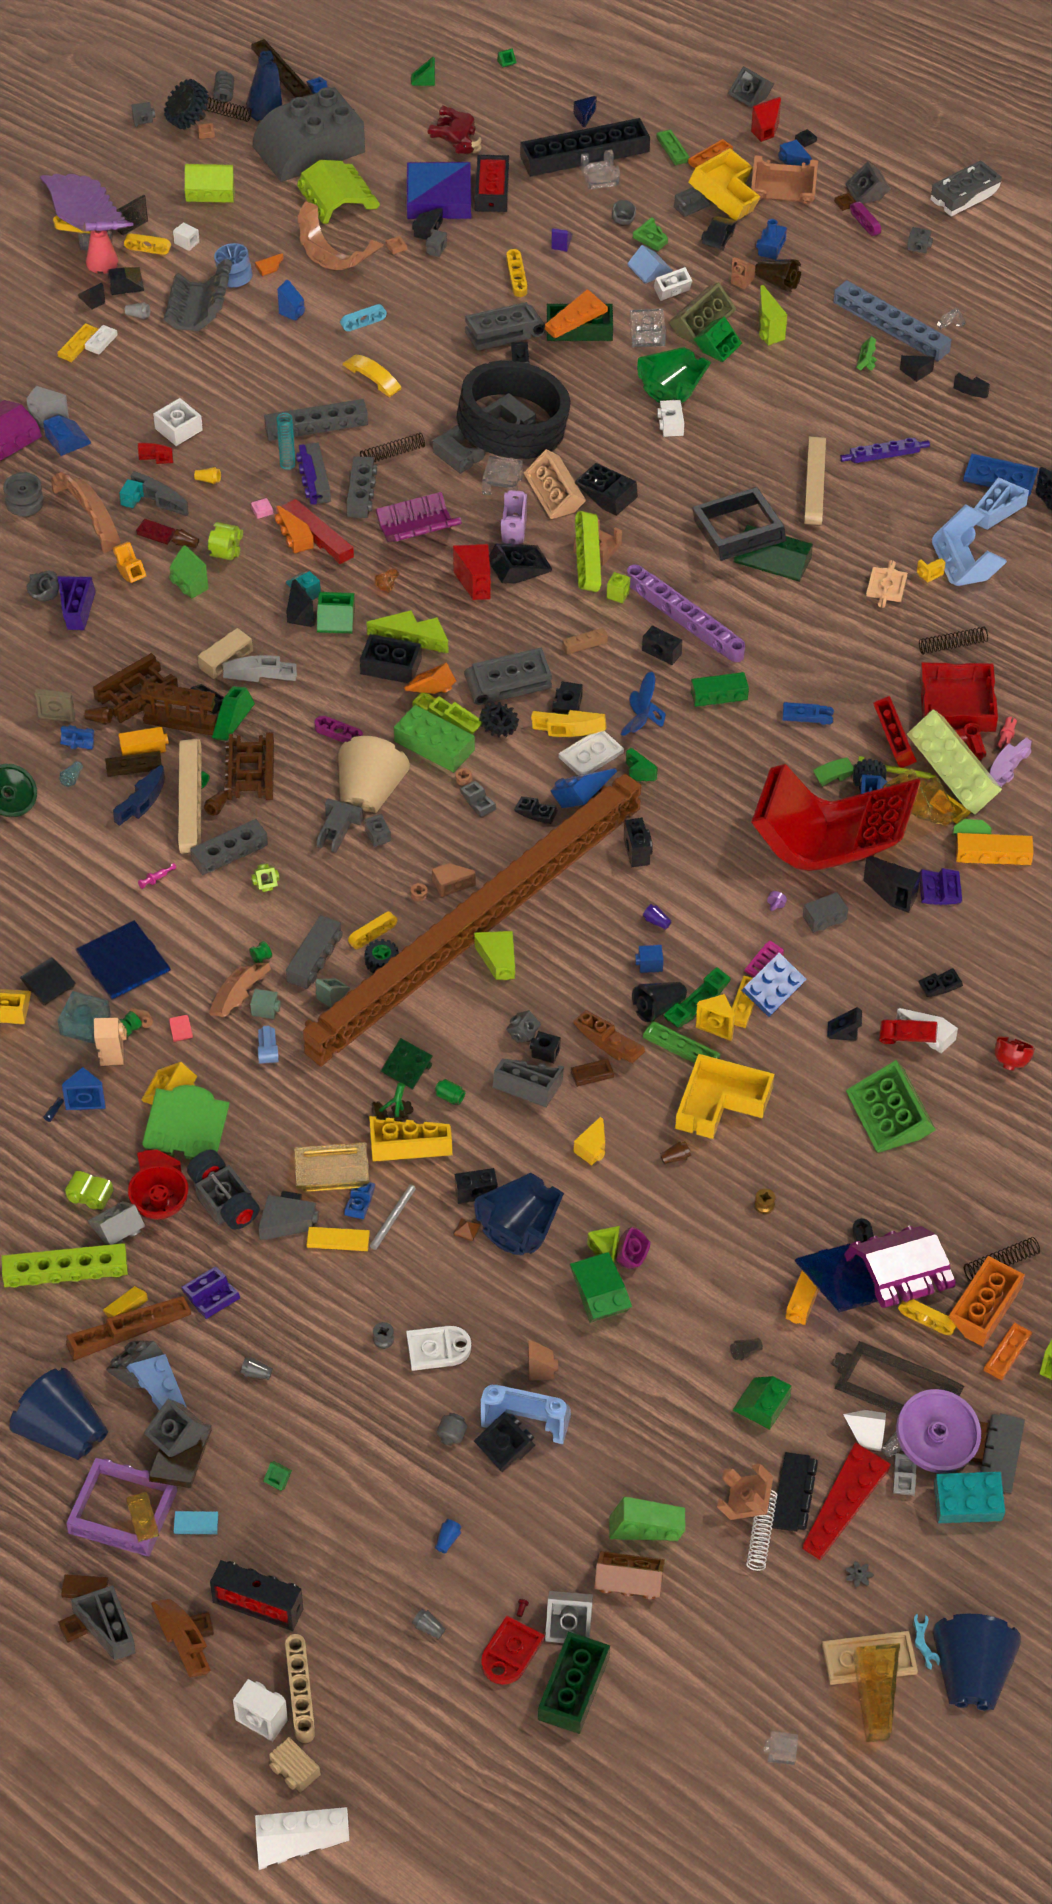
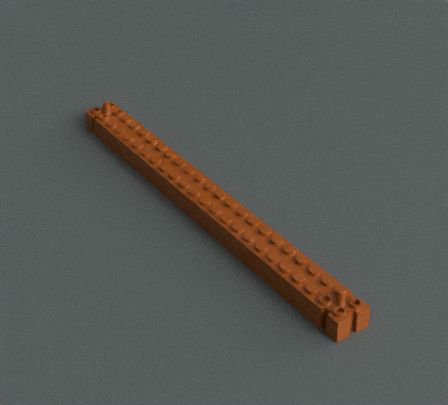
[303,774,641,1067]

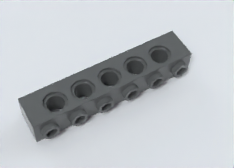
[264,399,368,441]

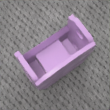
[501,490,527,544]

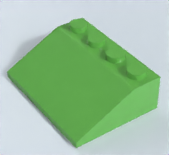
[846,1060,936,1153]

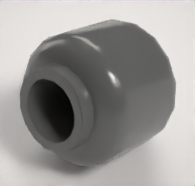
[436,1413,467,1446]

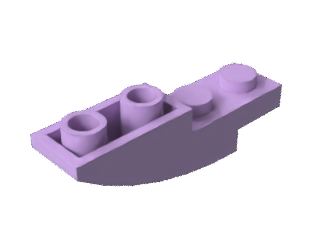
[990,738,1032,787]

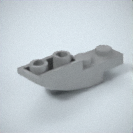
[223,655,297,682]

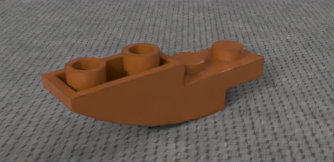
[573,1010,645,1063]
[151,1599,211,1678]

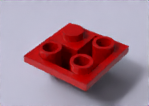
[751,97,781,142]

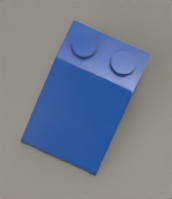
[550,768,617,808]

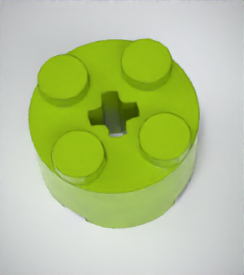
[208,522,243,560]

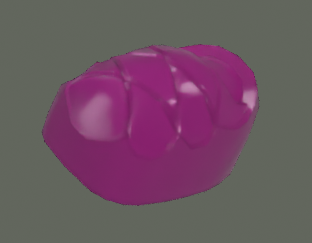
[616,1227,651,1269]

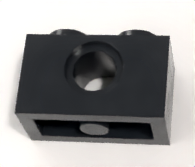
[642,625,683,665]
[552,681,583,715]
[454,1168,498,1204]

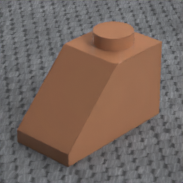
[432,863,476,897]
[528,1341,558,1381]

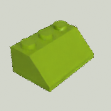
[185,164,235,202]

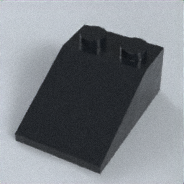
[489,543,552,584]

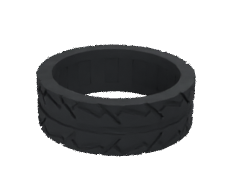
[456,360,571,459]

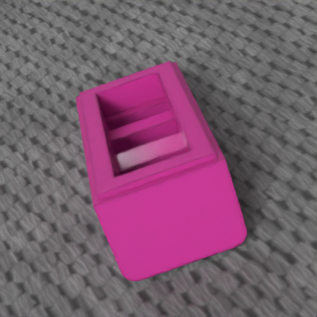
[744,941,784,978]

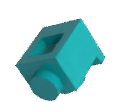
[119,479,144,508]

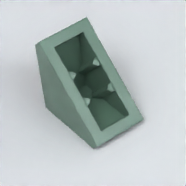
[315,978,350,1008]

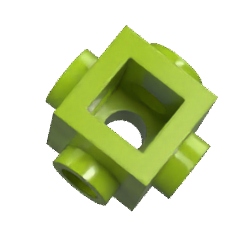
[251,863,279,892]

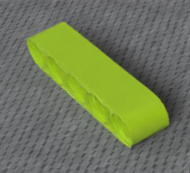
[575,511,601,592]

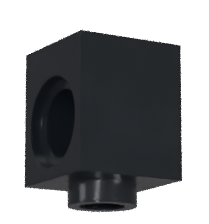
[530,1031,561,1064]

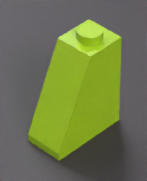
[474,931,515,980]

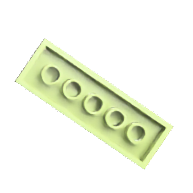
[907,709,1002,814]

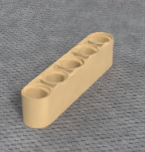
[285,1634,315,1743]

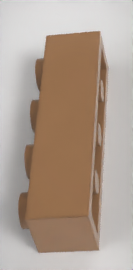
[562,627,608,655]

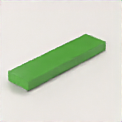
[643,1021,720,1063]

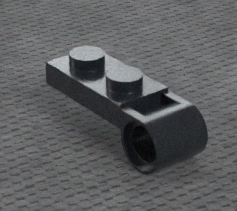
[511,342,530,364]

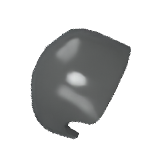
[612,200,636,225]

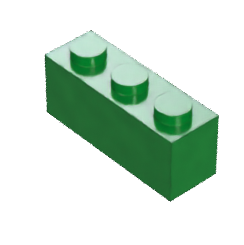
[691,672,749,707]

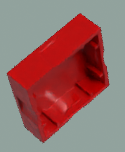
[919,662,998,732]

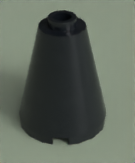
[632,982,687,1022]

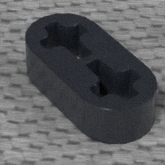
[852,1218,874,1243]

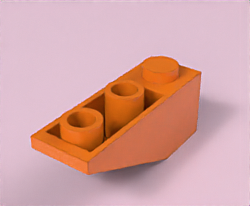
[274,506,314,553]

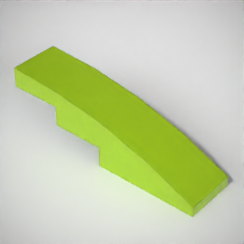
[412,692,481,735]

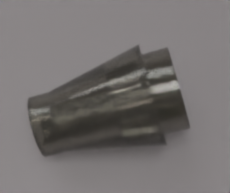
[730,1338,763,1361]

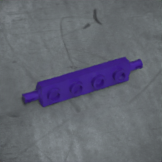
[840,438,930,463]

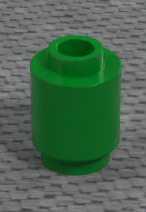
[435,1079,466,1105]

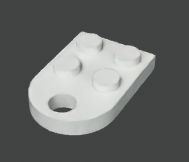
[406,1326,471,1371]

